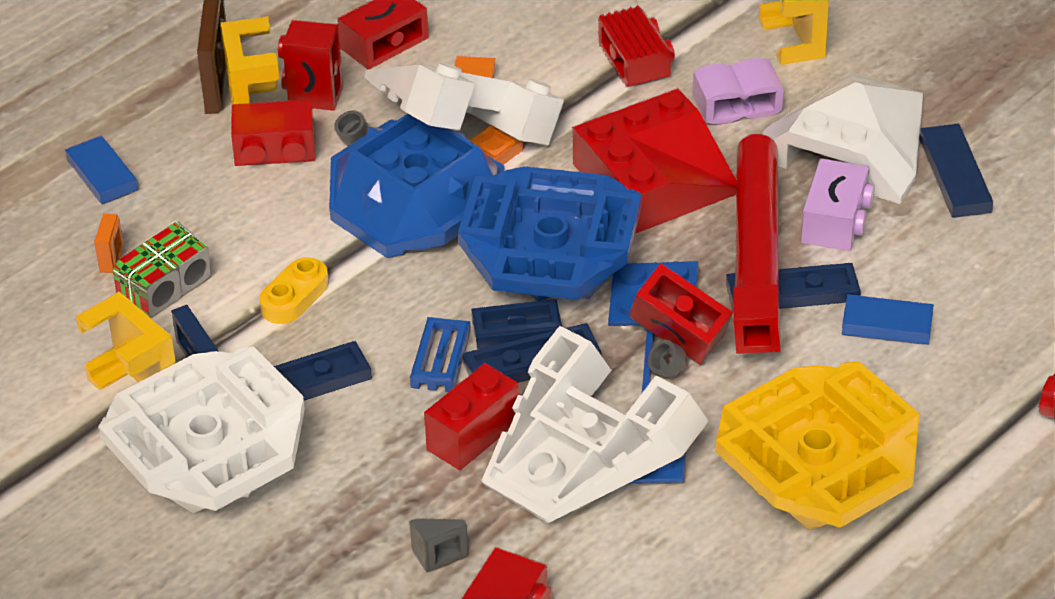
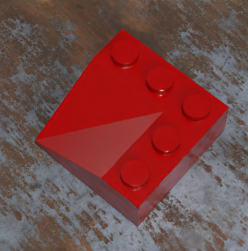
[572,88,736,234]

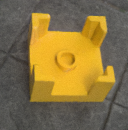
[758,0,829,65]
[221,16,279,104]
[76,291,176,390]

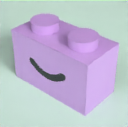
[801,158,875,251]

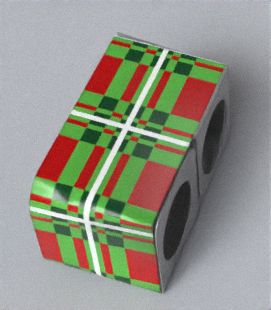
[113,221,210,318]

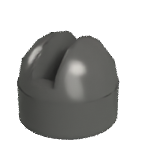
[334,110,369,145]
[648,340,687,378]

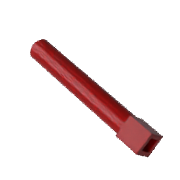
[733,134,781,354]

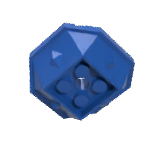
[329,114,505,258]
[458,166,642,301]

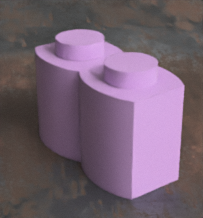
[692,58,784,125]

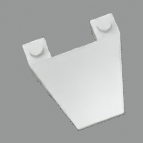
[364,62,564,145]
[481,326,709,523]

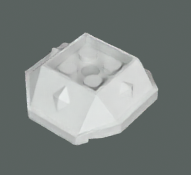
[99,346,305,514]

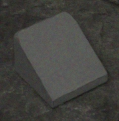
[409,518,469,572]

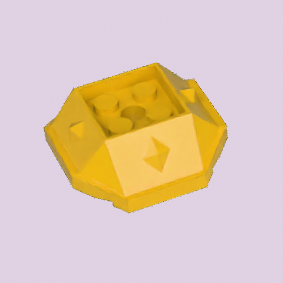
[716,361,920,530]

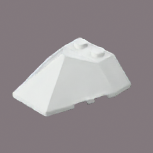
[762,71,923,204]

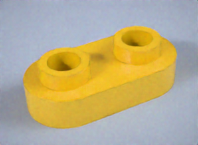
[259,257,329,324]

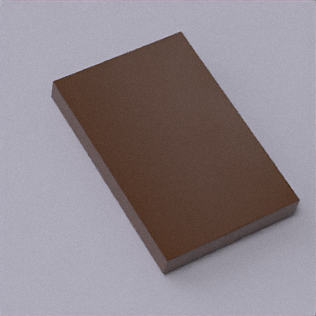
[197,0,227,114]

